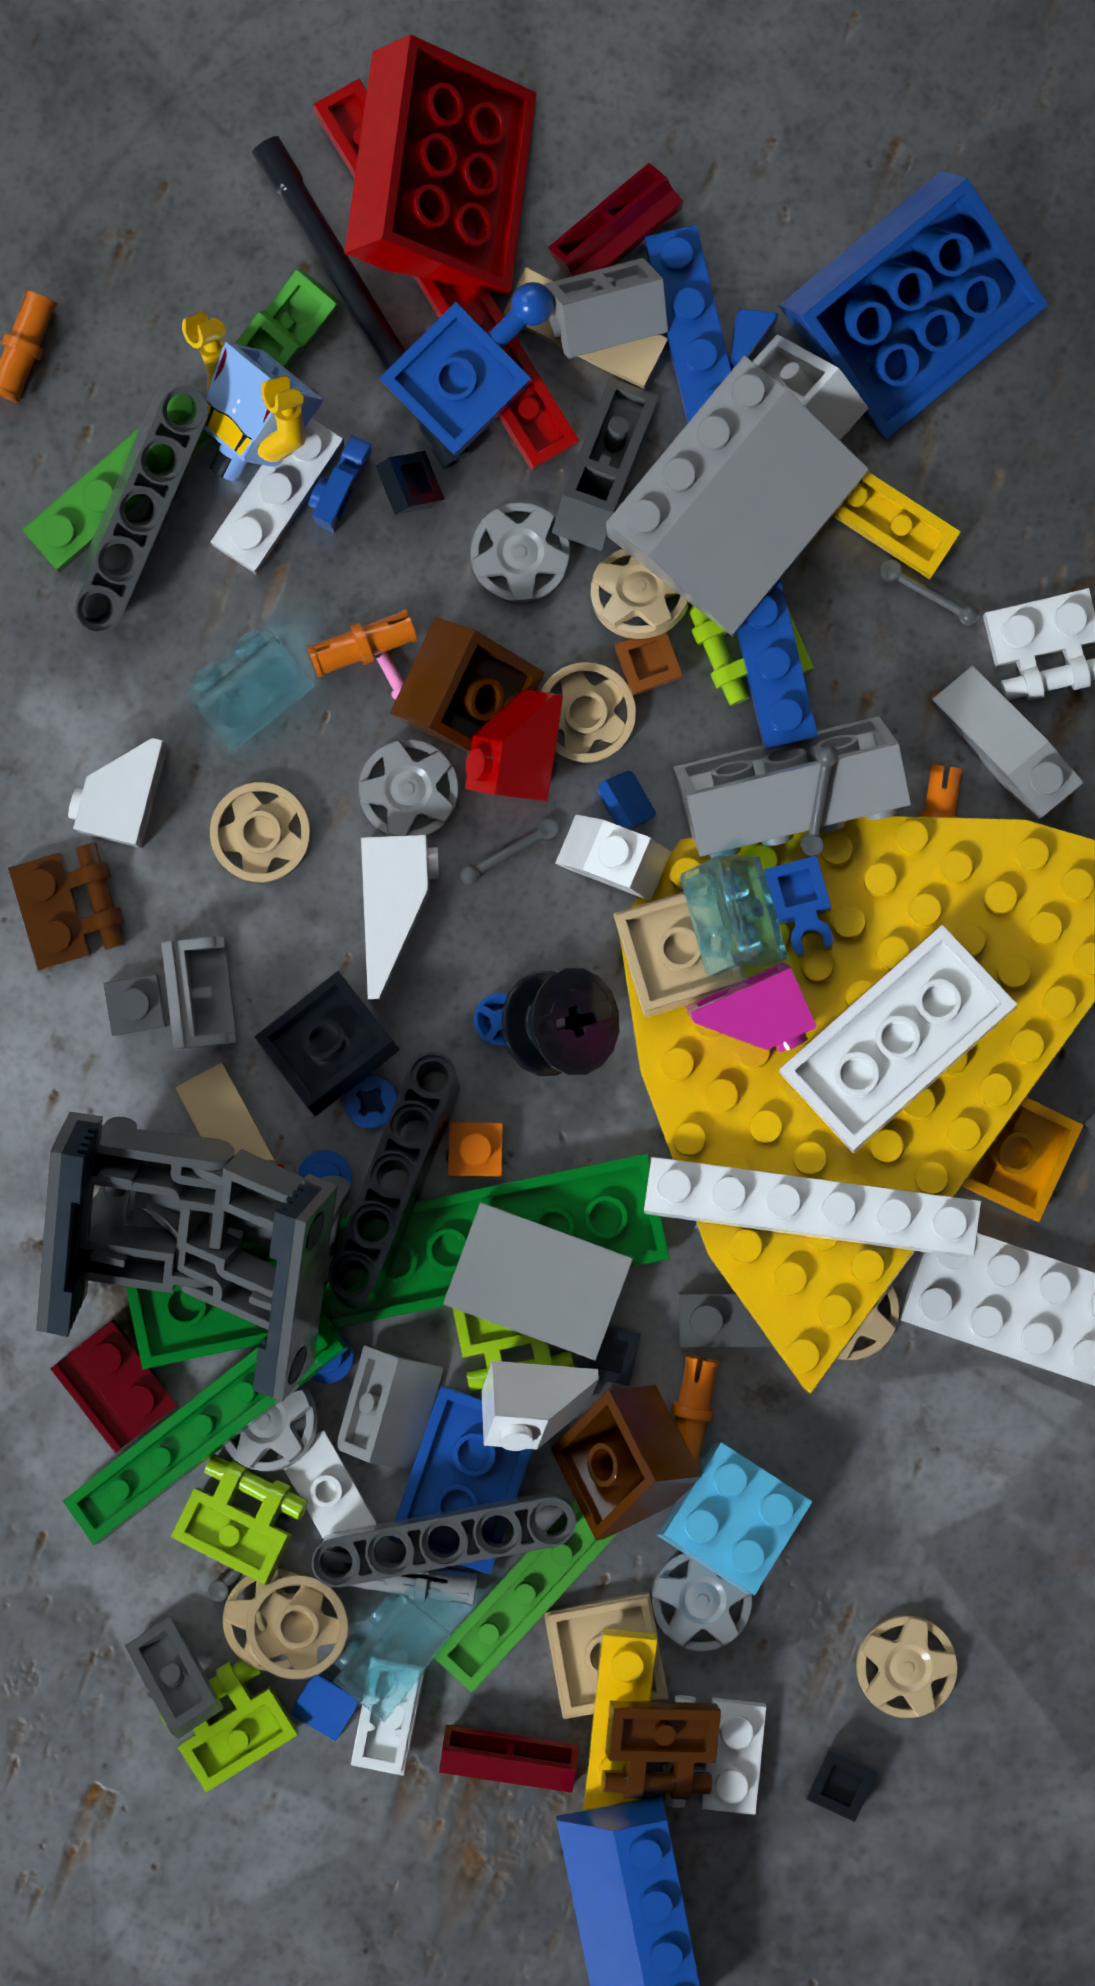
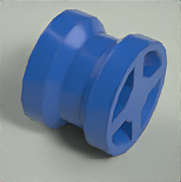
[474,993,507,1047]
[344,1075,398,1128]

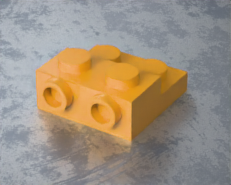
[962,1097,1083,1222]

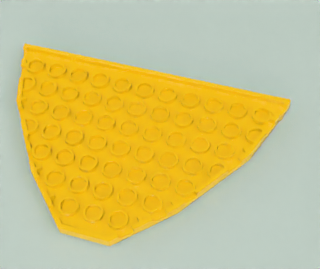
[620,816,1095,1394]

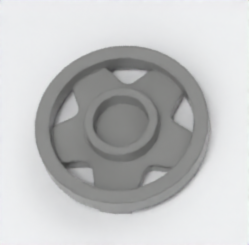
[470,503,570,603]
[358,739,458,837]
[225,1384,318,1472]
[651,1552,752,1651]

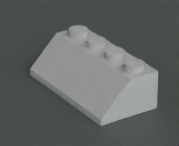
[673,716,911,859]

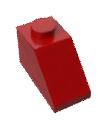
[465,689,563,802]

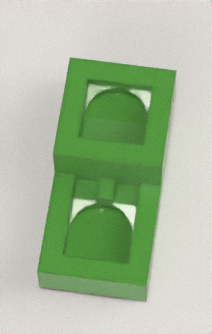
[234,269,342,369]

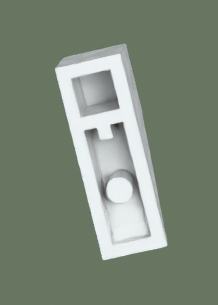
[361,835,439,1001]

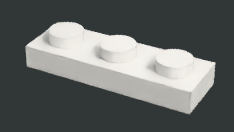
[211,419,344,574]

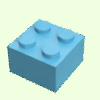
[656,1442,812,1595]

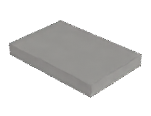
[443,1202,633,1360]

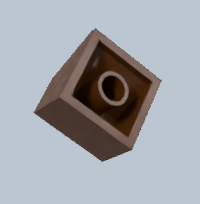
[390,617,544,754]
[551,1385,702,1540]

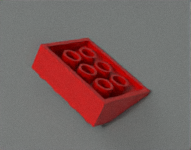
[344,34,537,294]

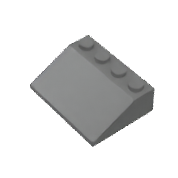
[606,355,869,637]

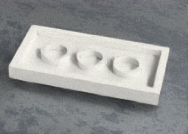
[779,925,1017,1154]
[899,1233,1095,1386]

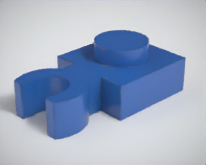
[308,435,372,533]
[764,855,833,958]

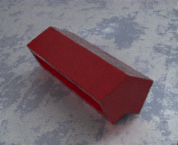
[547,163,684,278]
[439,1724,579,1793]

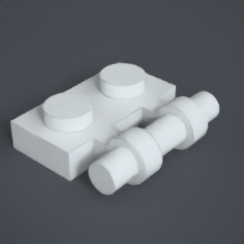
[983,588,1095,701]
[662,1695,766,1815]

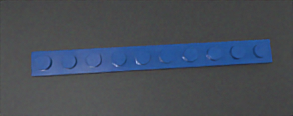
[644,225,818,752]

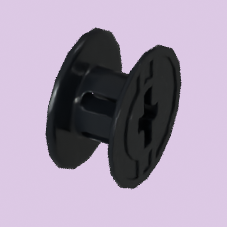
[502,968,620,1076]

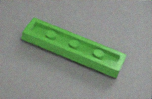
[22,393,214,573]
[432,1498,618,1693]

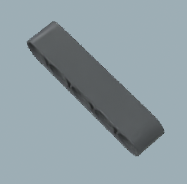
[68,381,208,634]
[311,1492,576,1587]

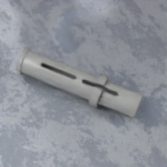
[314,1550,478,1607]

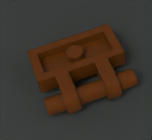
[8,842,126,971]
[601,1700,721,1800]

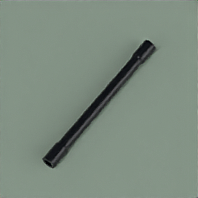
[252,136,470,470]

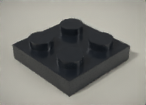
[254,971,400,1117]

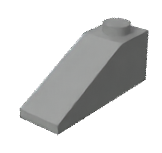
[931,665,1084,822]

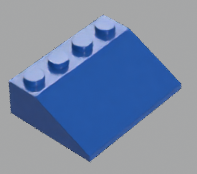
[778,170,1048,440]

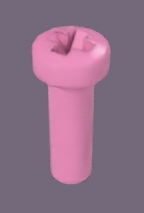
[376,651,404,700]

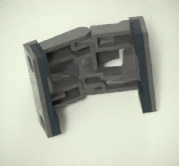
[36,1112,350,1402]

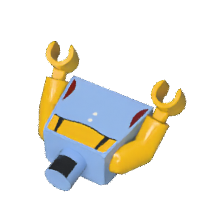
[182,311,323,482]

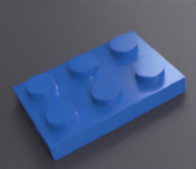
[388,1384,533,1575]

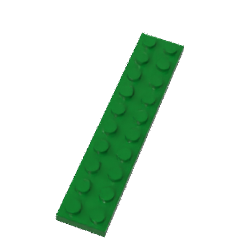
[126,1153,670,1369]

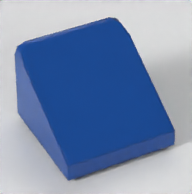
[730,308,778,371]
[597,771,656,830]
[289,1671,363,1742]

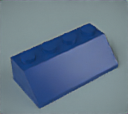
[556,1795,700,1986]

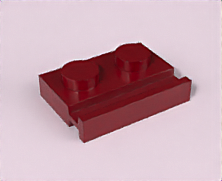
[50,1320,179,1454]

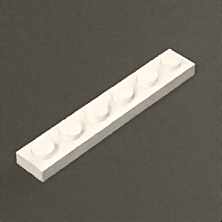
[644,1157,981,1258]

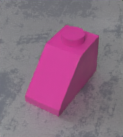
[685,962,817,1052]

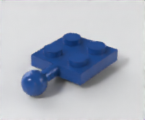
[379,282,554,457]

